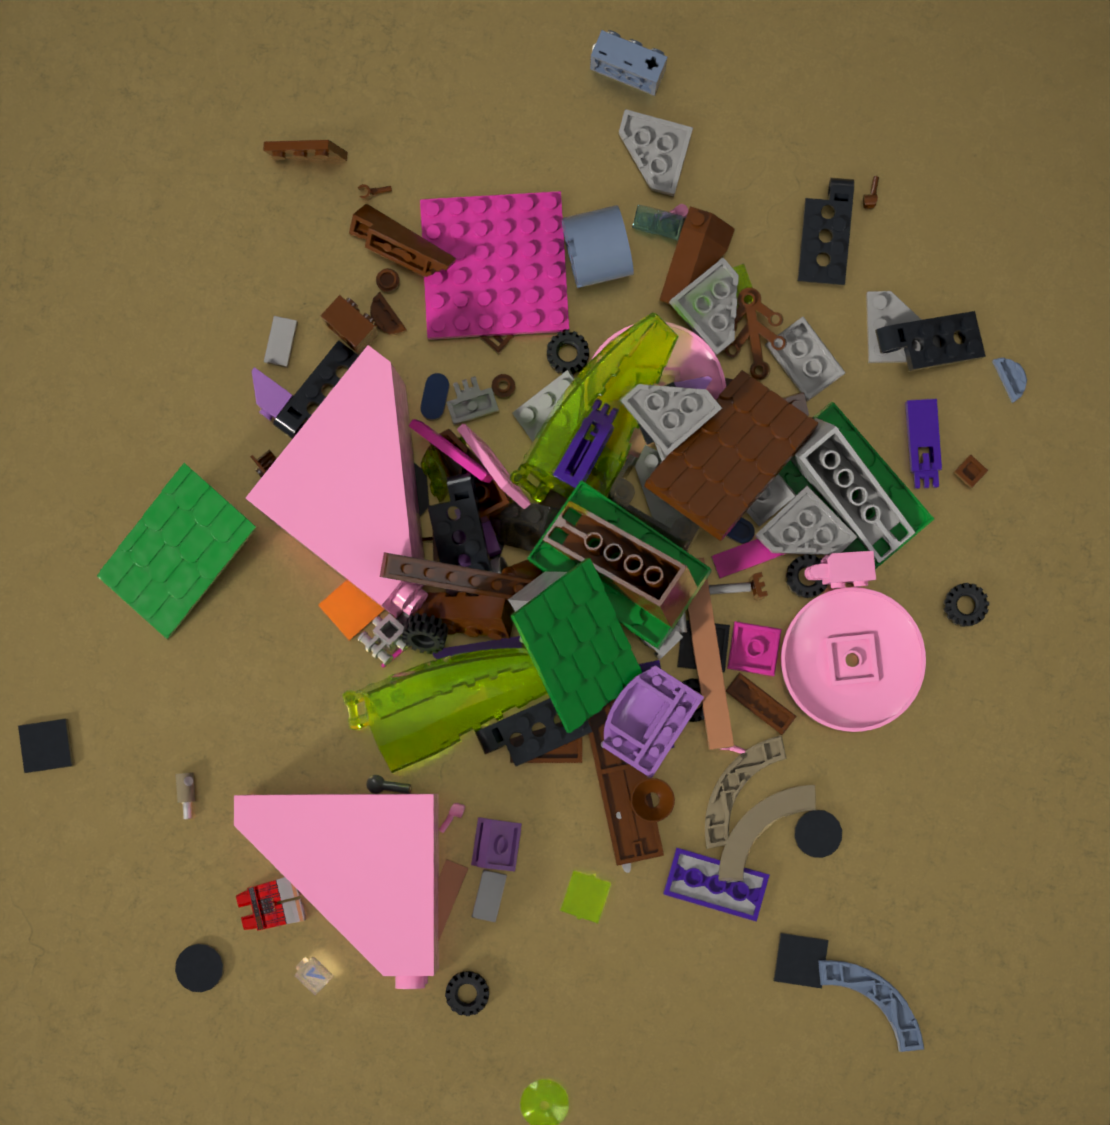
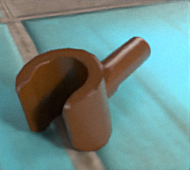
[863,176,879,208]
[358,184,392,201]

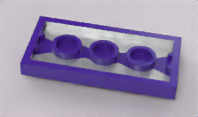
[663,847,770,922]

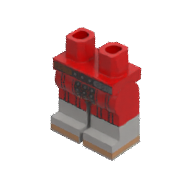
[236,877,306,931]

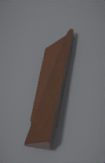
[349,204,456,277]

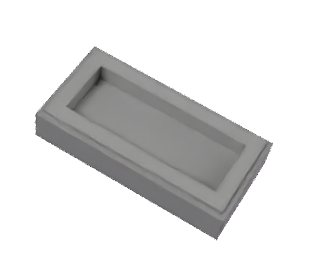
[264,316,298,368]

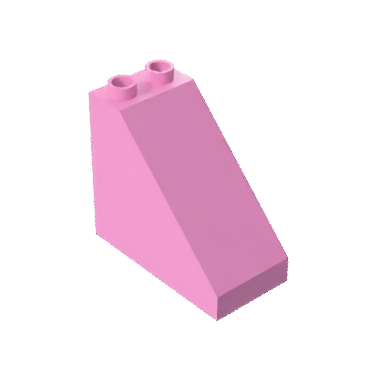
[246,345,428,618]
[234,794,439,989]

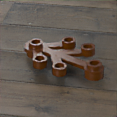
[725,288,787,380]

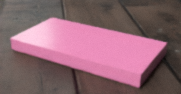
[457,424,530,509]

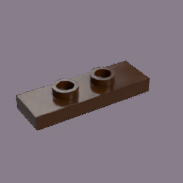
[725,672,797,735]

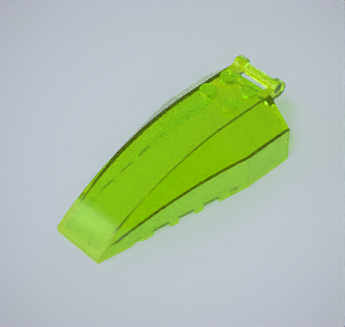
[510,312,679,503]
[342,648,547,773]

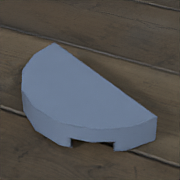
[992,357,1027,403]

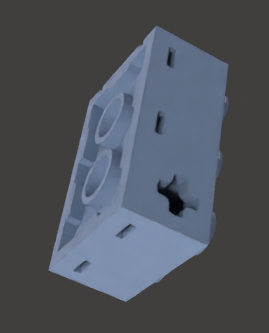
[590,30,668,96]

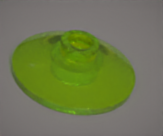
[520,1079,569,1125]

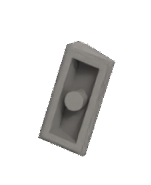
[472,869,507,922]

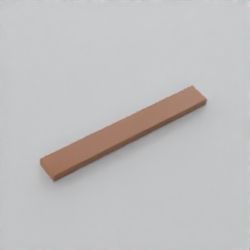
[687,557,734,750]

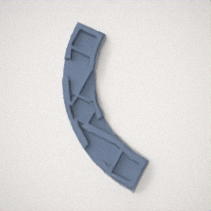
[818,960,924,1052]

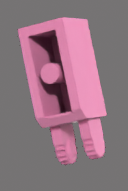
[804,551,876,588]

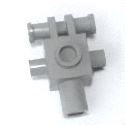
[358,611,409,666]

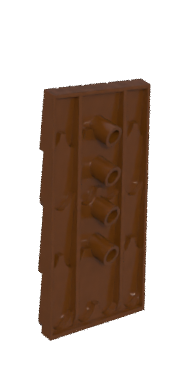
[644,370,818,541]

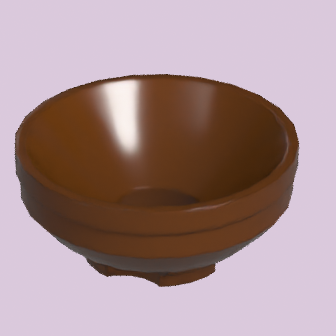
[630,778,675,822]

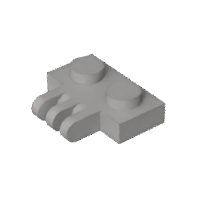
[446,376,499,425]

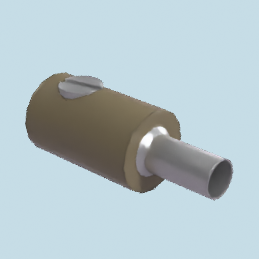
[175,772,196,819]

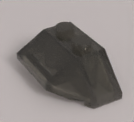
[490,496,561,551]

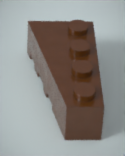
[413,592,515,640]

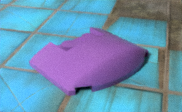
[602,665,704,778]

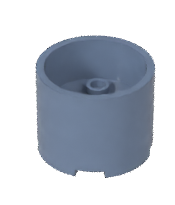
[562,205,634,288]

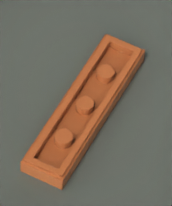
[438,859,468,942]

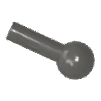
[366,775,412,794]

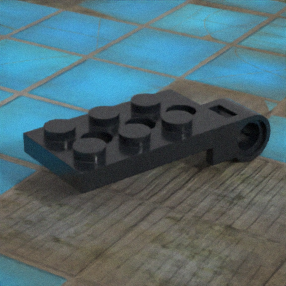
[797,177,854,285]
[875,311,986,371]
[273,340,359,439]
[428,472,493,572]
[475,698,593,767]

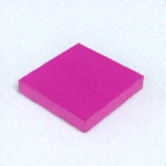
[727,621,782,676]

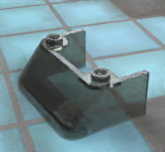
[607,454,702,552]

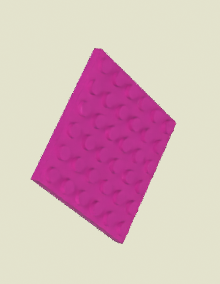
[420,191,569,340]

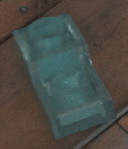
[632,205,686,240]

